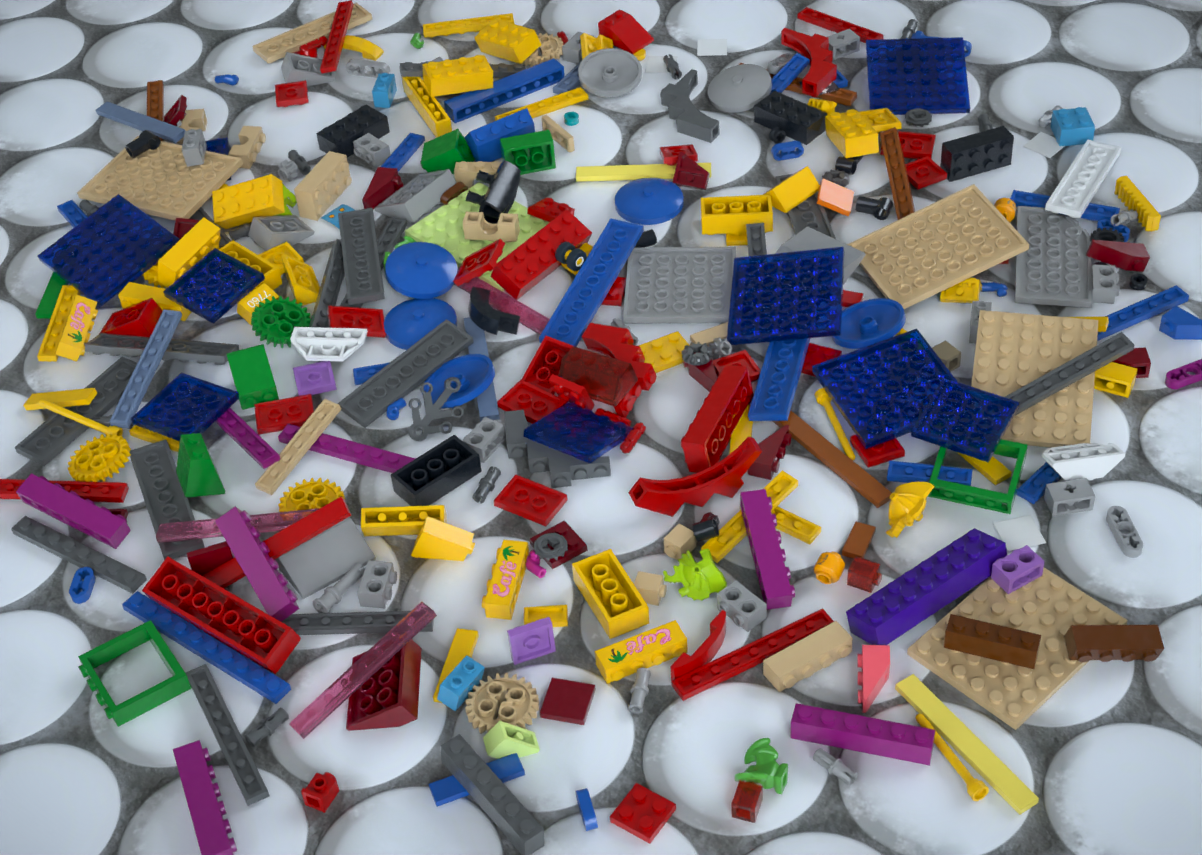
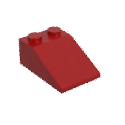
[598,10,654,54]
[99,298,163,337]
[521,336,584,395]

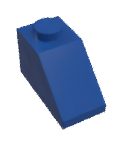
[1159,306,1202,340]

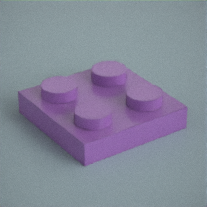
[293,361,337,396]
[507,617,556,665]

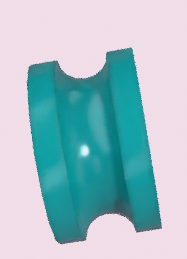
[564,112,579,126]

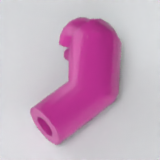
[526,550,546,578]

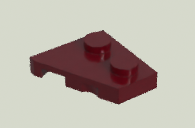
[672,152,710,190]

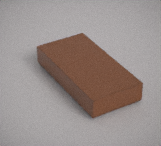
[842,522,876,561]

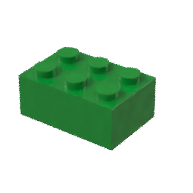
[500,130,556,175]

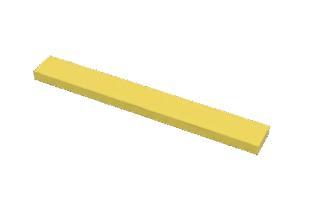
[576,163,711,182]
[895,674,1039,815]

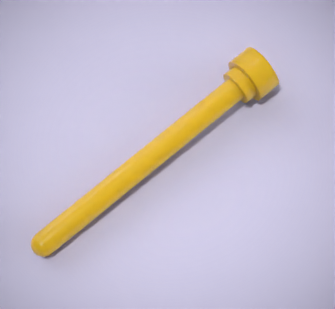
[814,388,855,460]
[38,399,123,437]
[915,713,989,801]

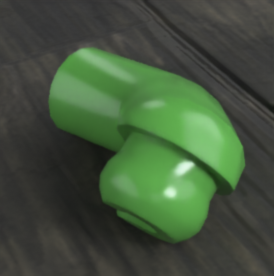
[410,33,424,49]

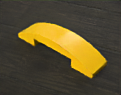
[324,35,384,61]

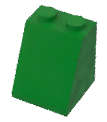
[420,129,474,174]
[226,344,279,410]
[176,433,225,498]

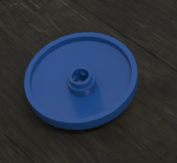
[615,178,684,225]
[385,242,458,299]
[384,298,457,350]
[830,298,906,349]
[422,354,496,409]

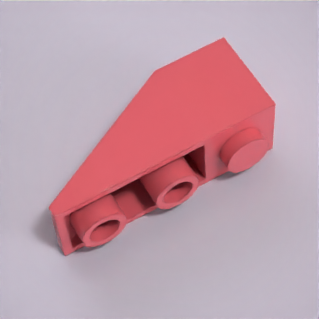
[857,645,890,713]

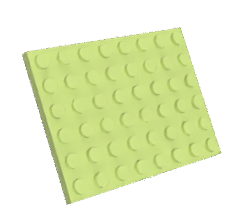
[405,182,550,292]

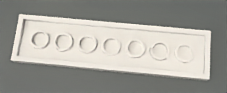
[1045,140,1121,218]

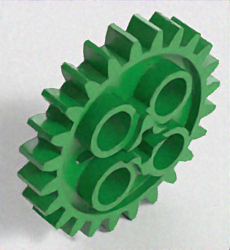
[251,296,311,348]

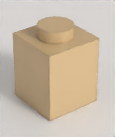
[664,524,696,560]
[634,571,667,606]

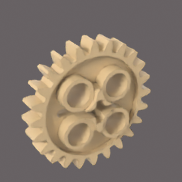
[521,33,563,67]
[465,673,539,734]

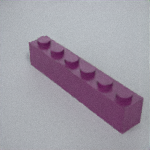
[16,473,131,549]
[740,489,795,610]
[215,506,300,622]
[791,703,935,766]
[173,740,237,855]

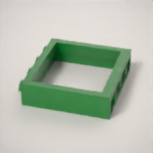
[928,428,1028,514]
[78,620,191,727]

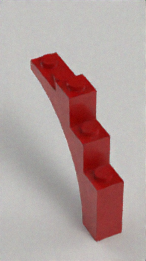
[781,28,837,97]
[582,323,657,418]
[628,436,762,517]

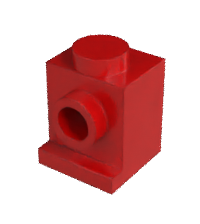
[301,772,339,813]

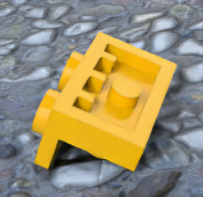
[940,278,982,303]

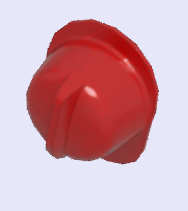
[294,42,324,58]

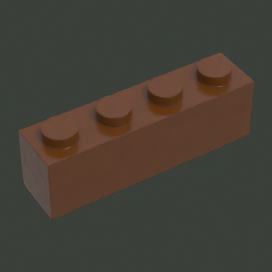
[944,614,1041,669]
[1064,625,1164,662]

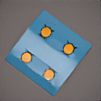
[321,204,355,229]

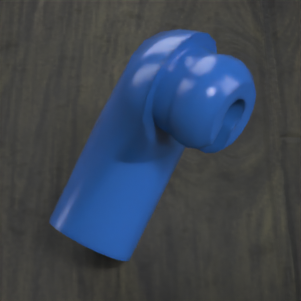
[215,74,239,86]
[981,282,1008,297]
[386,398,407,420]

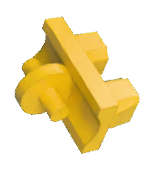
[807,98,837,115]

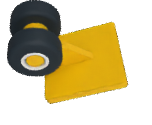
[555,242,593,275]

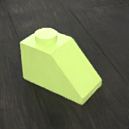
[483,721,540,759]

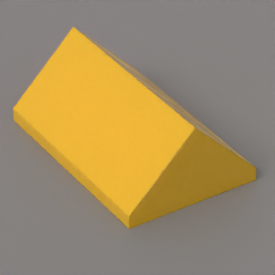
[763,166,820,213]
[281,254,320,306]

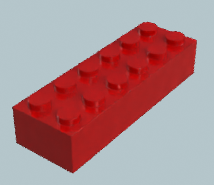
[491,210,592,300]
[681,365,754,473]

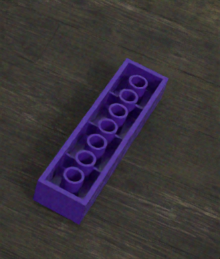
[846,528,1007,645]

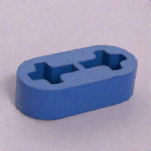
[771,141,804,161]
[1096,219,1130,242]
[69,567,96,604]
[575,788,598,831]

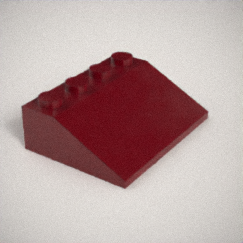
[346,634,422,731]

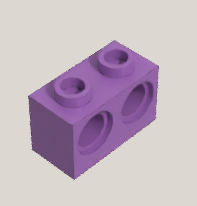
[991,545,1044,594]

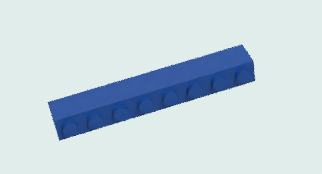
[444,58,565,123]

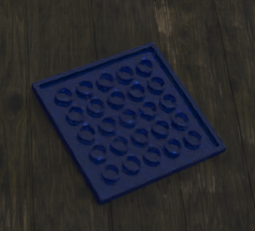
[866,37,970,115]
[37,194,180,308]
[727,247,845,345]
[812,329,974,449]

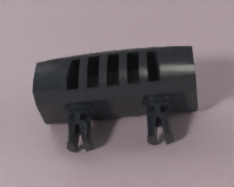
[466,160,521,224]

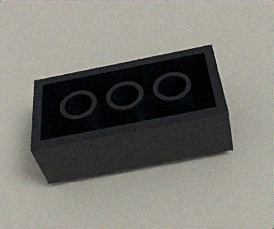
[754,91,827,145]
[316,105,390,157]
[940,126,1014,182]
[391,435,482,506]

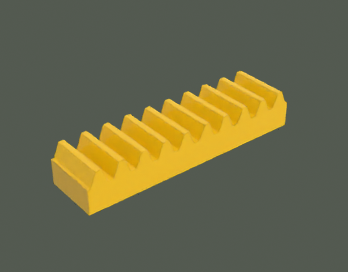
[1114,175,1161,232]

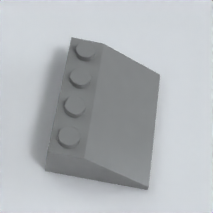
[374,169,456,224]
[771,226,866,296]
[275,517,376,599]

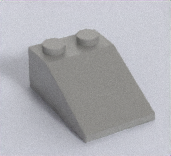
[281,52,336,87]
[248,215,315,251]

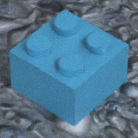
[1051,107,1095,146]

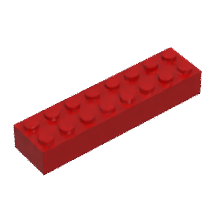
[142,556,301,675]

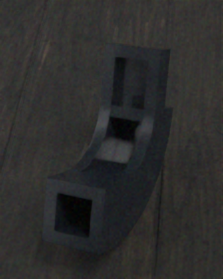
[468,286,520,335]

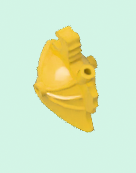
[886,482,935,538]

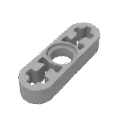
[767,53,794,74]
[346,59,390,78]
[1106,506,1143,558]

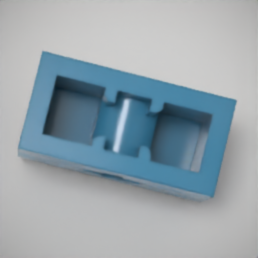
[372,73,397,108]
[437,655,485,711]

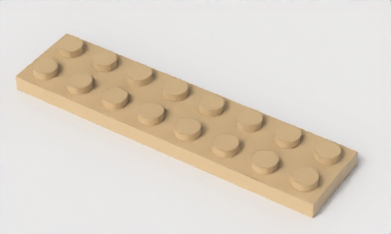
[252,3,372,64]

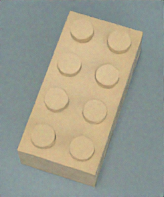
[294,151,352,221]

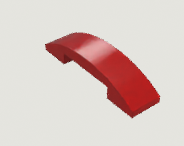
[670,610,726,681]

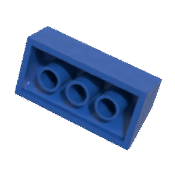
[465,108,535,162]

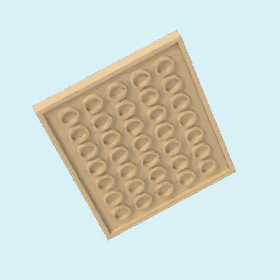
[77,136,243,221]
[847,184,1029,309]
[966,310,1098,448]
[907,568,1128,730]

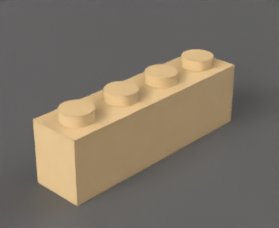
[763,621,853,692]

